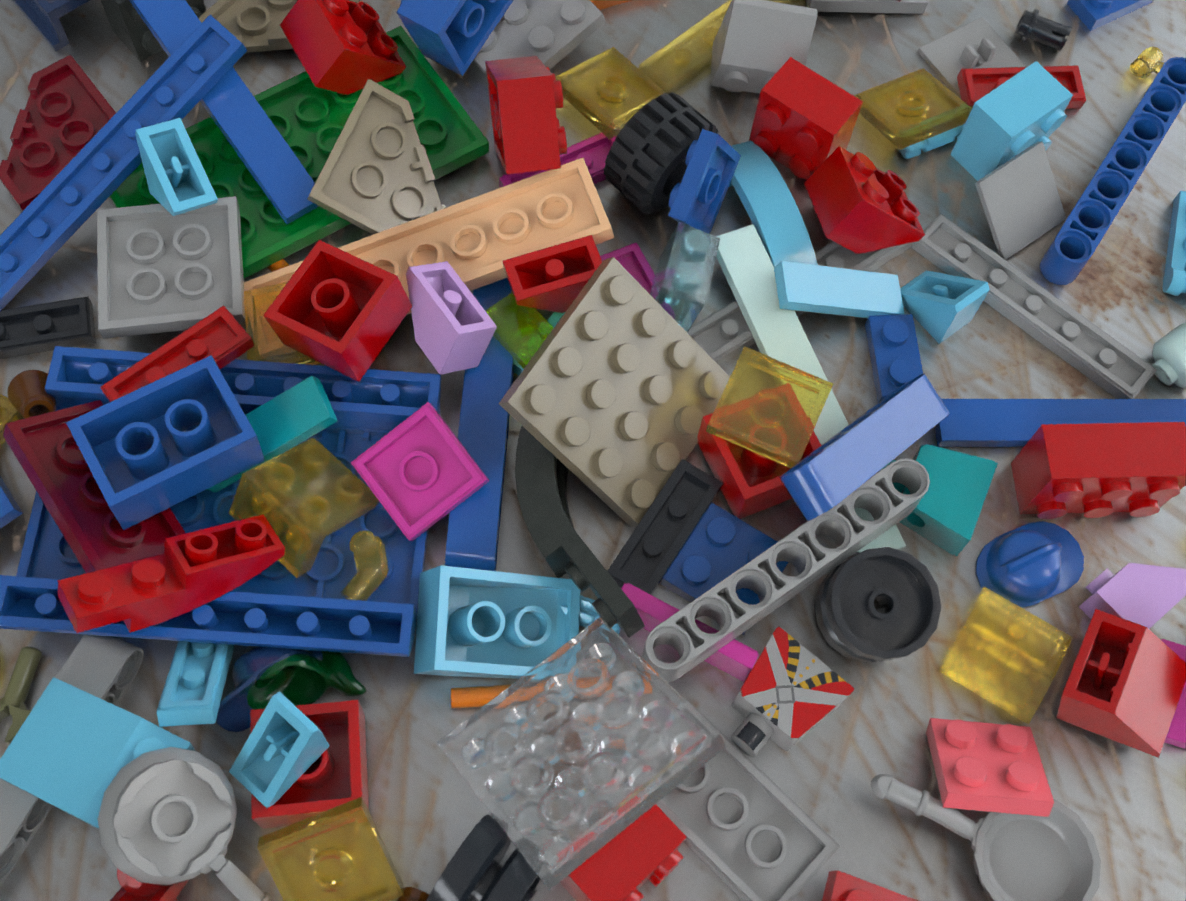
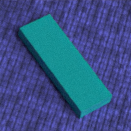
[206,376,338,493]

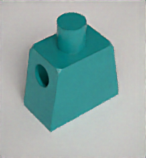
[876,444,998,556]

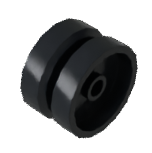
[815,547,942,663]
[426,814,552,901]

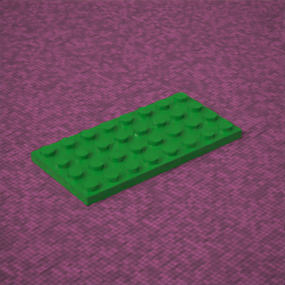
[109,26,489,279]

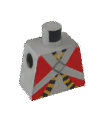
[731,626,855,757]

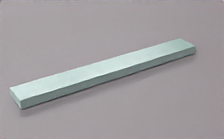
[711,224,906,556]

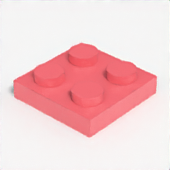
[926,718,1054,817]

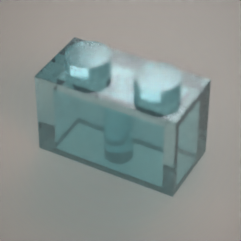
[650,222,720,333]

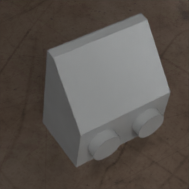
[710,0,817,94]

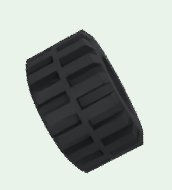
[604,92,719,214]

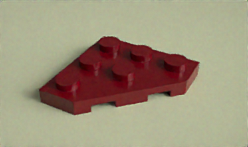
[0,54,116,212]

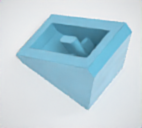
[135,118,218,216]
[900,270,990,344]
[229,692,330,808]

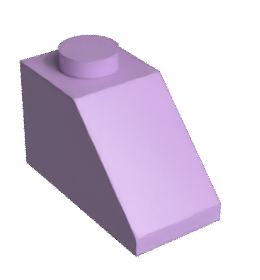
[406,261,497,375]
[1079,563,1186,629]

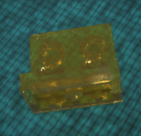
[229,438,379,578]

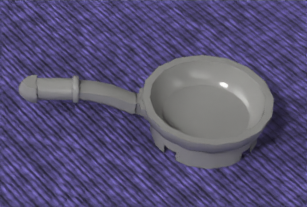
[98,747,272,901]
[871,774,1101,901]

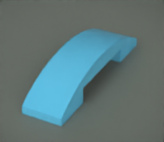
[729,141,818,268]

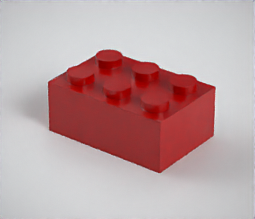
[485,56,567,174]
[1011,422,1186,519]

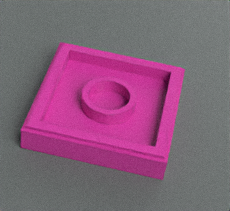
[351,402,490,541]

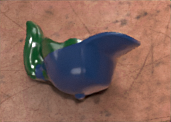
[216,647,367,732]

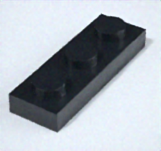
[607,459,723,595]

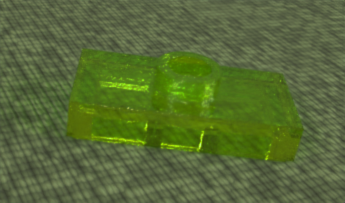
[486,292,553,369]

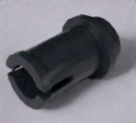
[1015,9,1072,52]

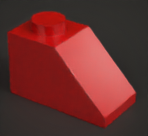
[503,235,602,313]

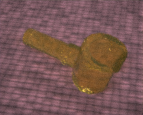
[1130,47,1164,78]

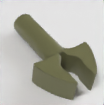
[0,646,42,745]

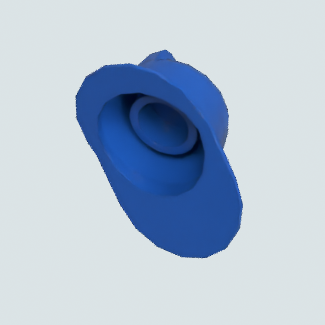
[976,521,1084,609]

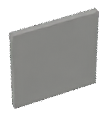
[918,17,1027,103]
[975,141,1066,260]

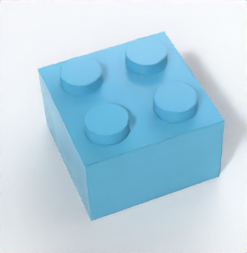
[950,61,1073,181]

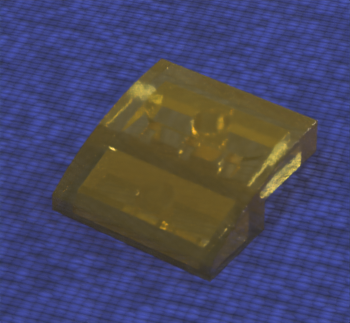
[936,586,1073,725]

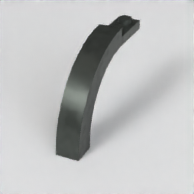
[515,426,645,638]

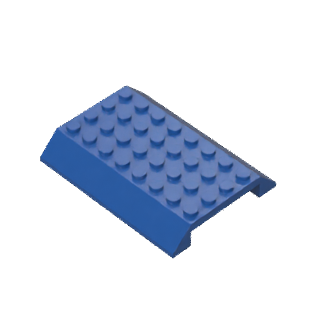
[0,346,441,657]

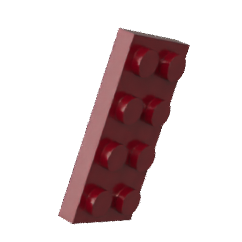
[3,400,186,573]

